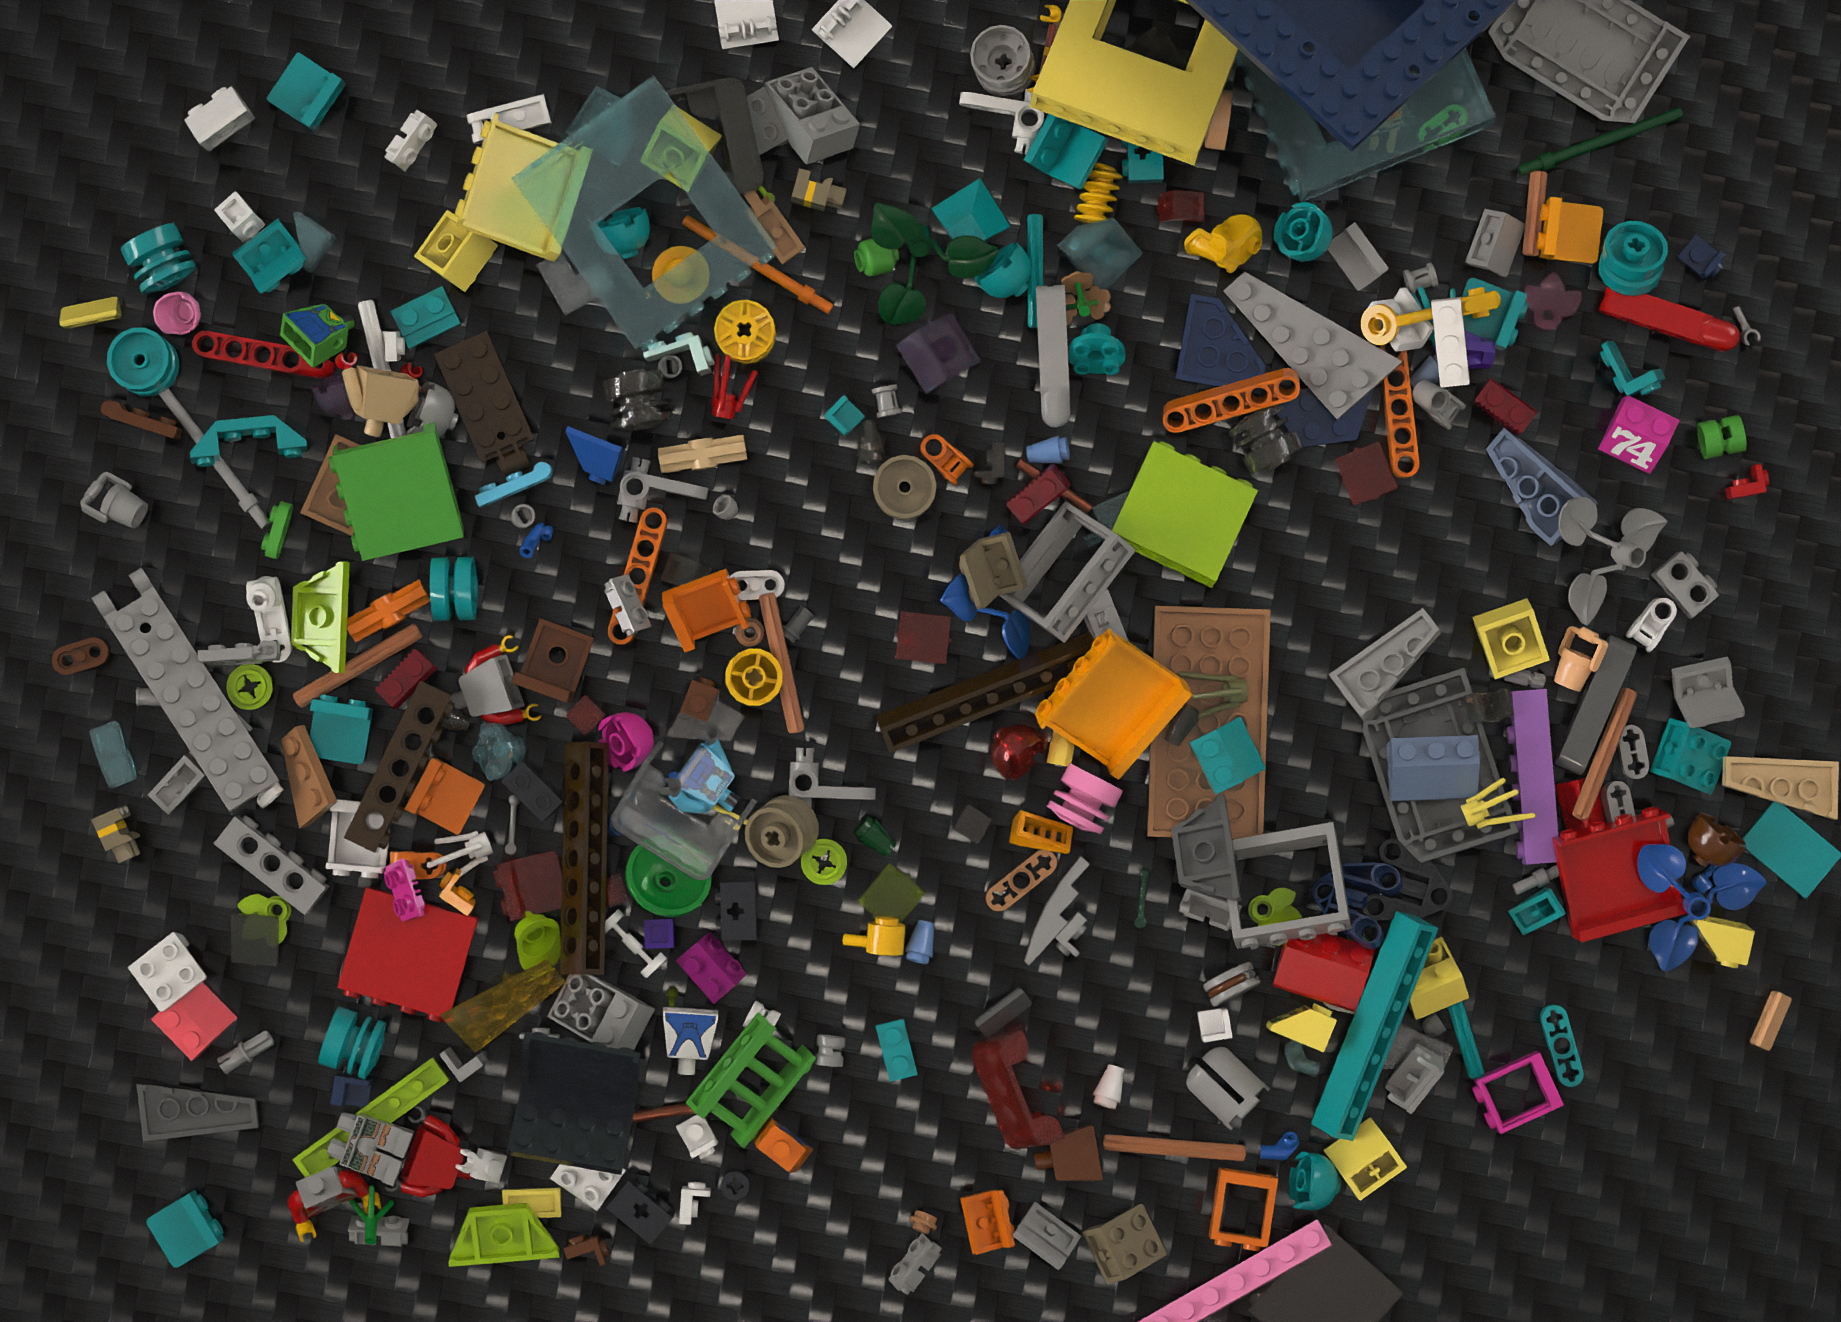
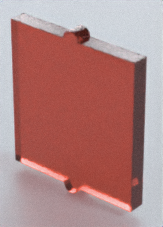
[1334,441,1398,506]
[895,611,951,664]

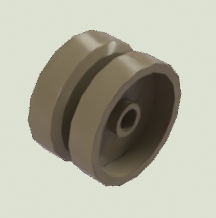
[873,455,936,520]
[745,795,819,868]

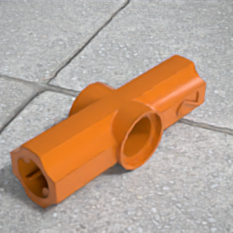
[347,579,431,643]

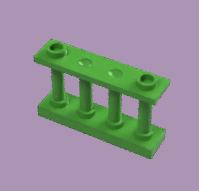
[686,1012,816,1148]

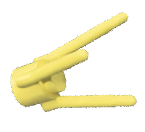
[1461,778,1536,829]

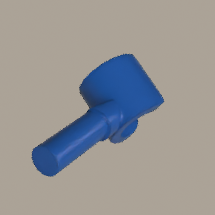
[1692,865,1717,893]

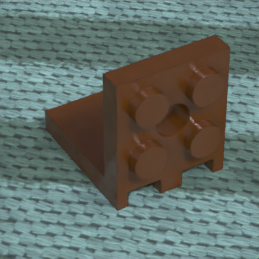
[511,618,595,703]

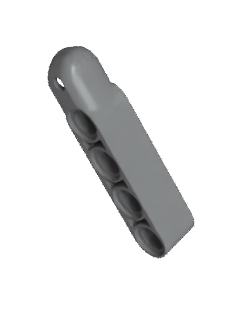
[1036,285,1070,428]

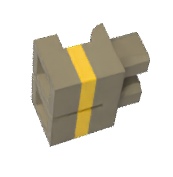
[791,168,846,211]
[91,805,141,863]

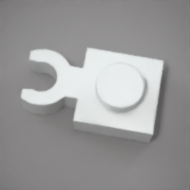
[455,1148,507,1184]

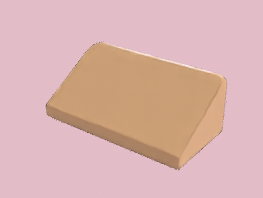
[1750,990,1792,1051]

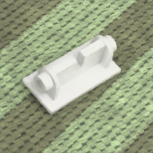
[384,110,438,172]

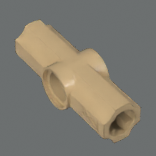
[658,435,747,473]

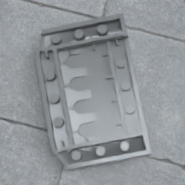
[1488,0,1690,123]

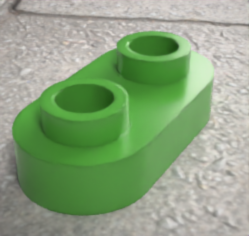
[261,501,293,559]

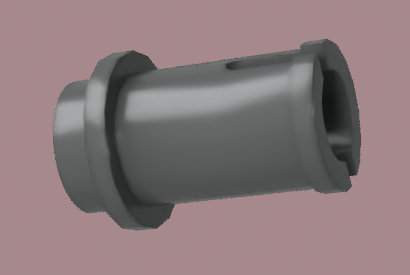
[782,605,815,643]

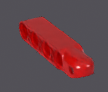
[1599,286,1740,352]
[192,331,335,378]

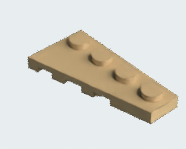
[1722,756,1839,820]

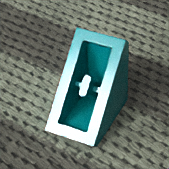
[1508,887,1566,935]

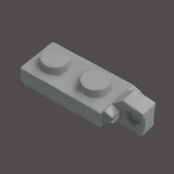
[198,640,280,667]

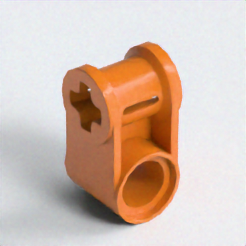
[920,434,974,486]
[390,851,447,881]

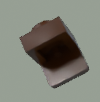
[680,677,720,722]
[563,1234,610,1266]

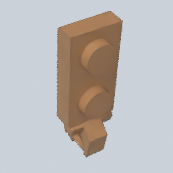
[743,188,805,265]

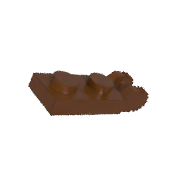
[100,400,183,440]

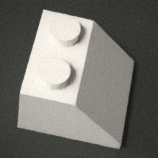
[185,86,255,151]

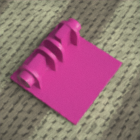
[384,858,426,922]

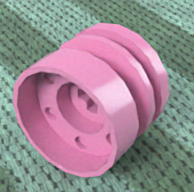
[1047,763,1123,835]

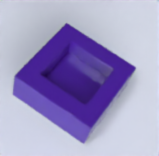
[644,918,674,949]

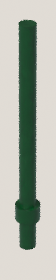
[1518,107,1683,176]

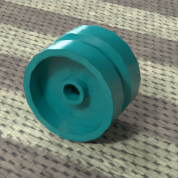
[1599,221,1668,296]
[107,328,179,396]
[430,557,478,621]

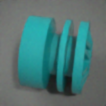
[120,223,197,294]
[318,1006,386,1080]

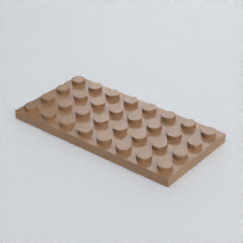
[1147,606,1271,839]

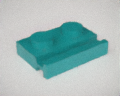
[391,286,462,349]

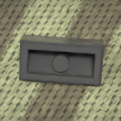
[975,987,1032,1037]

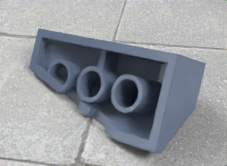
[1486,427,1598,546]

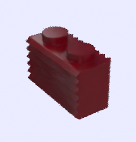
[1472,378,1537,435]
[1007,464,1071,525]
[376,649,438,709]

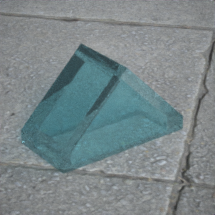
[293,212,336,272]

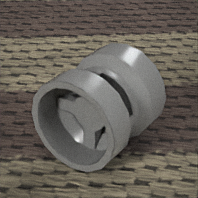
[814,1035,846,1067]

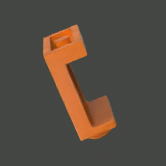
[662,569,752,653]

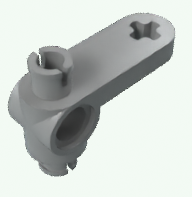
[617,457,709,523]
[789,748,876,808]

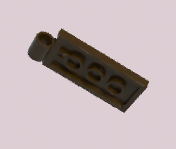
[434,331,535,477]

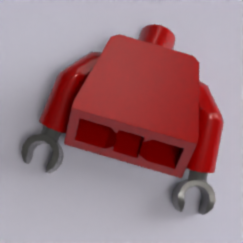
[385,1106,471,1198]

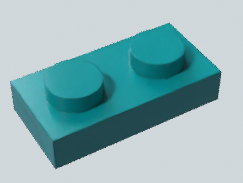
[876,1018,918,1082]

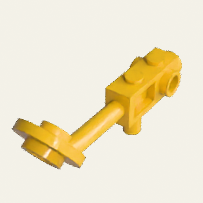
[1361,287,1501,345]

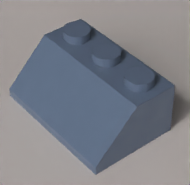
[1386,735,1480,801]

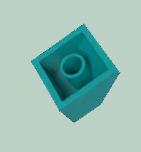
[1188,717,1266,794]

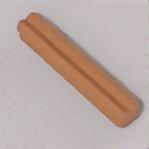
[1522,171,1547,256]

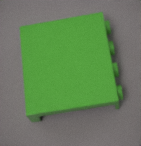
[329,422,464,561]

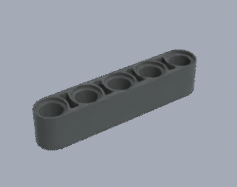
[1554,635,1637,776]

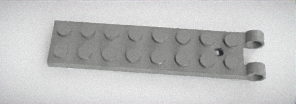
[91,568,279,812]

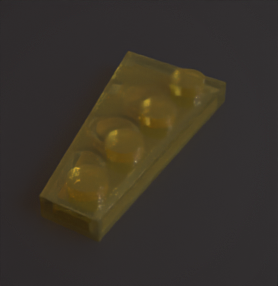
[441,960,566,1053]

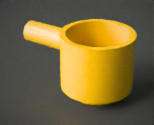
[843,917,905,956]

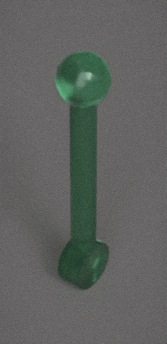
[1134,868,1151,928]

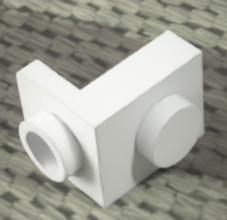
[381,331,405,361]

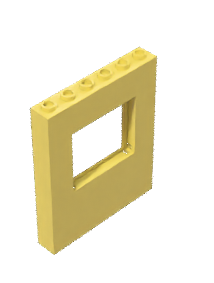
[1030,0,1239,166]

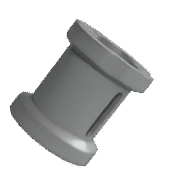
[1403,262,1439,295]
[872,384,902,418]

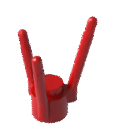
[711,354,757,419]

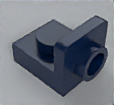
[1676,234,1725,279]

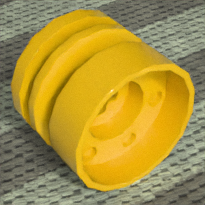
[714,300,776,364]

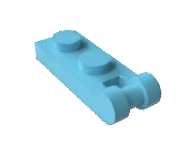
[475,462,553,508]

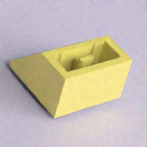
[1408,937,1469,1020]
[1324,1117,1407,1200]

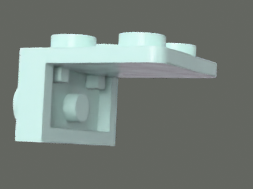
[643,332,715,376]

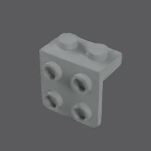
[1671,657,1745,728]

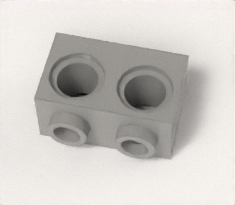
[1651,551,1719,618]

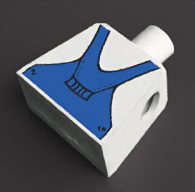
[663,1007,718,1075]

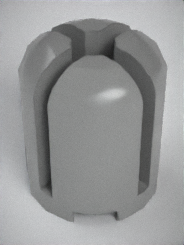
[1186,1047,1270,1131]

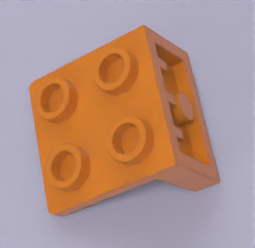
[405,758,485,835]

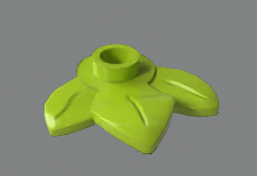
[1248,888,1303,946]
[237,894,292,947]

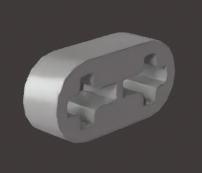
[1617,725,1649,779]
[1601,781,1635,823]

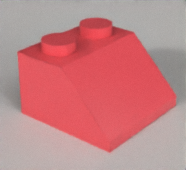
[151,982,238,1061]

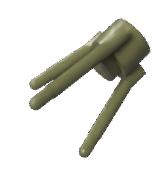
[1177,671,1248,718]

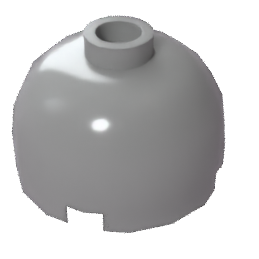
[406,381,458,438]

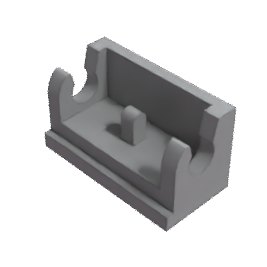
[1384,1043,1444,1114]

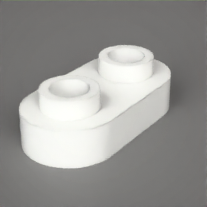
[730,570,785,600]

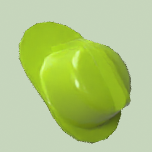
[514,911,561,974]

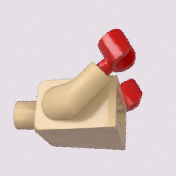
[335,352,423,437]

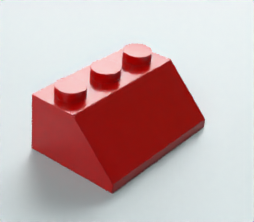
[1272,933,1375,1012]

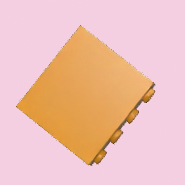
[1035,628,1193,780]

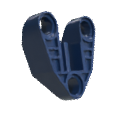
[1312,862,1403,949]

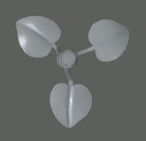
[1558,497,1668,625]

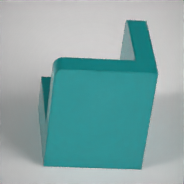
[824,395,865,437]

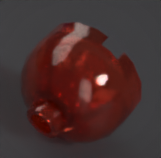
[990,724,1048,781]

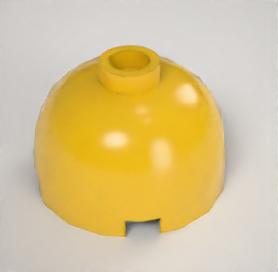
[726,649,783,706]

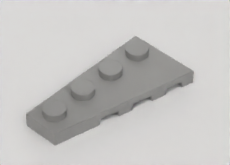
[1329,608,1441,721]

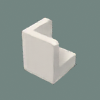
[1197,1007,1233,1042]

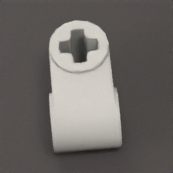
[1625,598,1677,653]

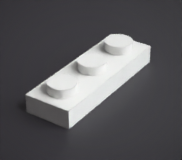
[1431,297,1470,387]

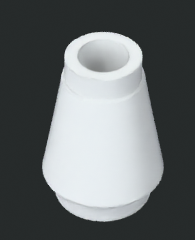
[1093,1064,1124,1109]

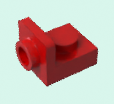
[1725,464,1769,500]

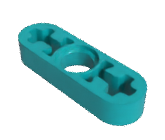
[1540,1004,1584,1087]

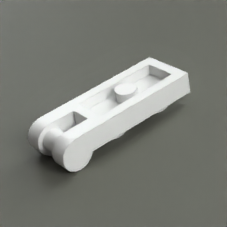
[466,94,551,144]

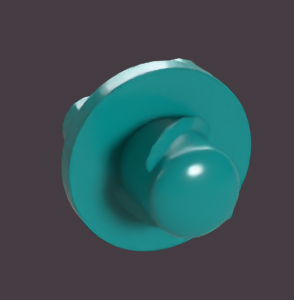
[1068,323,1126,375]

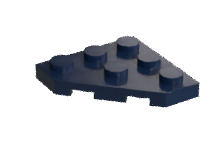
[1175,294,1266,395]

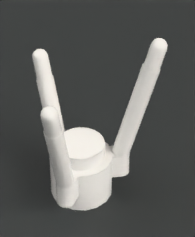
[427,830,493,877]

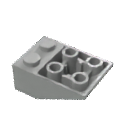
[765,67,860,164]
[547,974,655,1050]

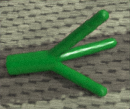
[348,1185,394,1245]

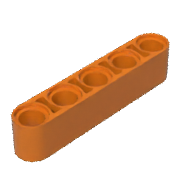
[1378,344,1419,479]
[1163,368,1300,433]
[608,508,668,645]

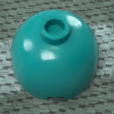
[1274,202,1333,262]
[591,207,650,259]
[974,242,1032,298]
[1288,1152,1341,1210]

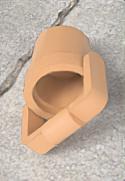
[1554,626,1608,692]

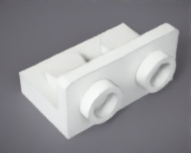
[1368,287,1434,352]

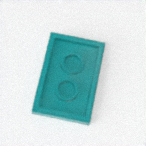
[1742,801,1841,899]

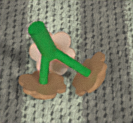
[1061,271,1111,325]

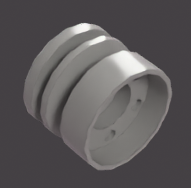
[970,25,1036,98]

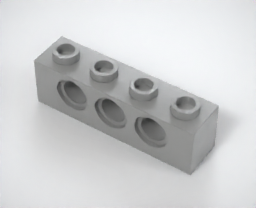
[214,815,330,915]

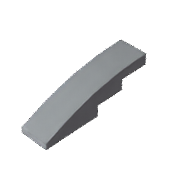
[148,711,253,815]
[1024,856,1090,965]

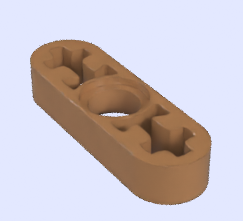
[986,850,1057,911]

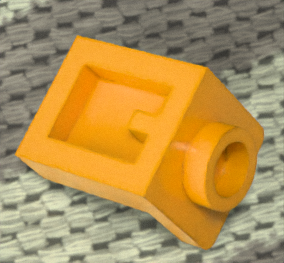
[438,868,476,916]

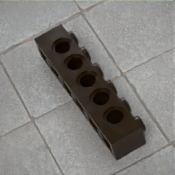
[344,681,455,853]

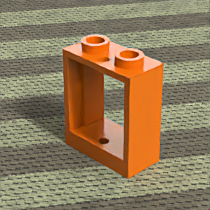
[1209,1167,1278,1251]

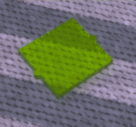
[858,863,926,923]

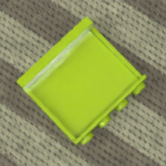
[1111,441,1258,588]

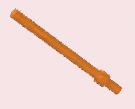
[682,215,834,314]

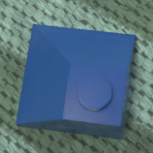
[565,426,625,485]

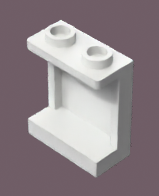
[326,799,390,878]

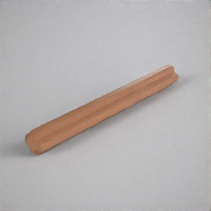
[759,593,805,733]
[293,624,422,707]
[1572,688,1637,821]
[1103,1134,1246,1161]

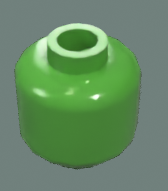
[854,238,899,277]

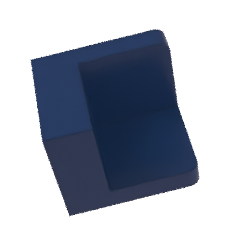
[330,1073,373,1107]

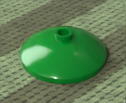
[625,835,711,917]

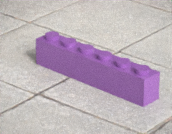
[1504,689,1559,865]

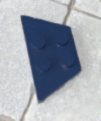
[1271,388,1374,448]

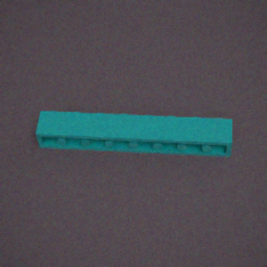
[1311,911,1439,1141]

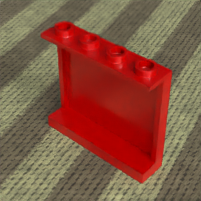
[1552,807,1688,943]
[337,886,480,1023]

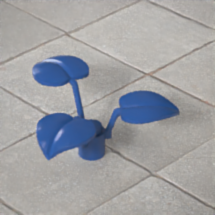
[940,525,1031,659]
[1637,844,1767,972]

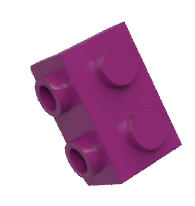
[676,932,747,1004]

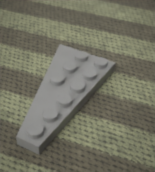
[1224,272,1403,420]

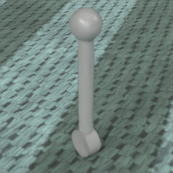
[505,794,520,855]

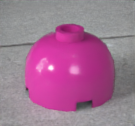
[598,712,654,772]

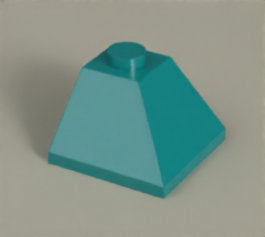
[931,178,1010,242]

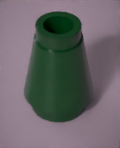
[853,816,897,857]

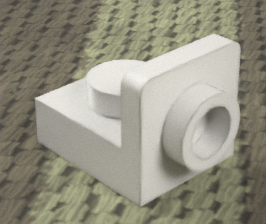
[214,191,265,243]
[676,1114,718,1159]
[679,1182,711,1225]

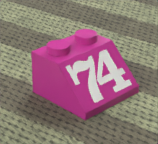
[1598,396,1680,474]

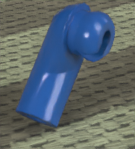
[520,523,553,558]
[1260,1131,1299,1160]

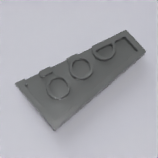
[136,1083,260,1141]

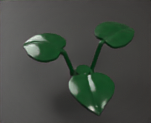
[871,203,998,325]

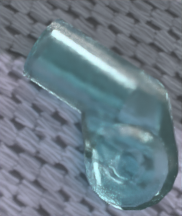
[1284,1040,1320,1077]

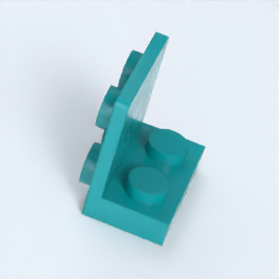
[267,53,346,132]
[1024,114,1108,189]
[1649,718,1731,795]

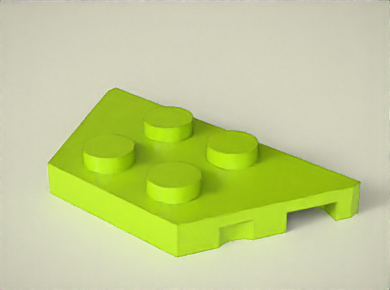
[291,562,350,673]
[449,1203,560,1267]

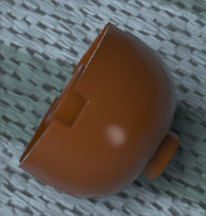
[1687,812,1747,867]

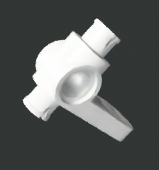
[959,89,1045,155]
[246,576,293,663]

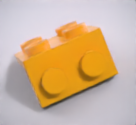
[1537,197,1603,264]

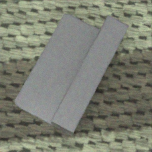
[1465,209,1525,277]
[1328,222,1389,291]
[440,1047,489,1082]

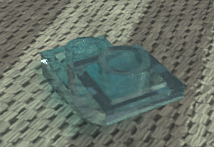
[89,721,137,789]

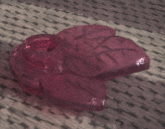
[1524,272,1581,330]

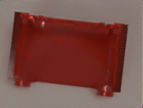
[972,1025,1065,1150]

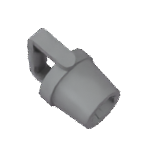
[81,472,148,528]

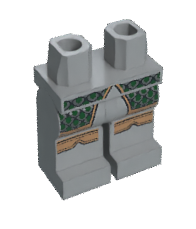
[327,1112,415,1186]

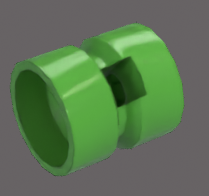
[1697,415,1747,459]

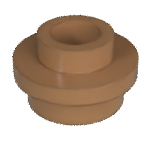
[735,618,764,647]
[909,1210,937,1234]

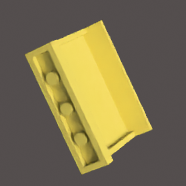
[454,113,593,262]

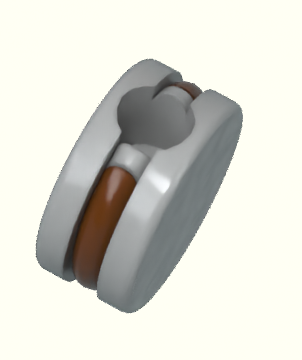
[1203,962,1260,1006]

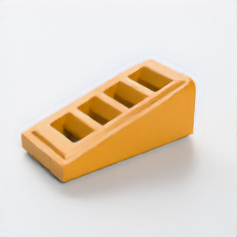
[1009,810,1073,854]

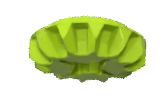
[226,664,273,710]
[801,839,847,885]

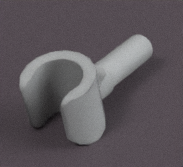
[1733,306,1761,346]

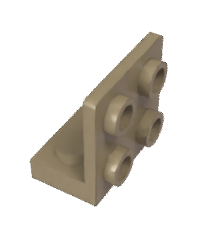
[1082,1204,1167,1284]

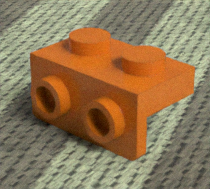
[960,1190,1015,1255]

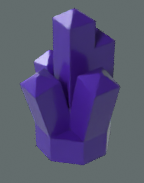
[1434,330,1495,369]

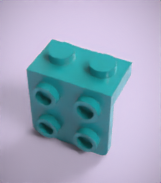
[232,218,306,293]
[1461,278,1529,351]
[1600,341,1666,396]
[310,694,373,764]
[147,1190,224,1268]

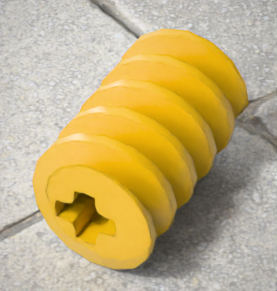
[1074,162,1123,225]

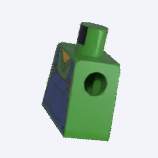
[280,304,355,368]

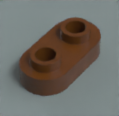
[52,637,110,675]

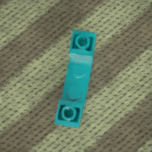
[190,415,307,467]

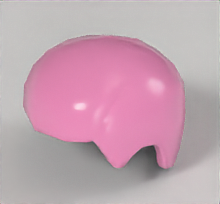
[153,291,201,335]

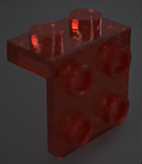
[494,851,562,921]

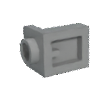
[1055,911,1087,957]

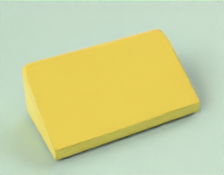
[59,297,122,329]

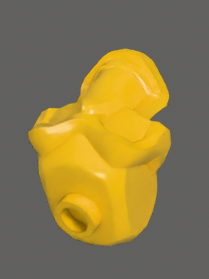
[1184,214,1262,273]

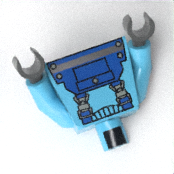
[660,723,740,813]

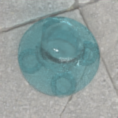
[472,722,526,780]

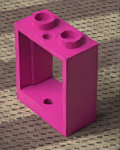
[1472,1051,1564,1134]

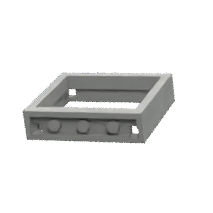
[999,501,1136,643]
[1227,822,1352,950]

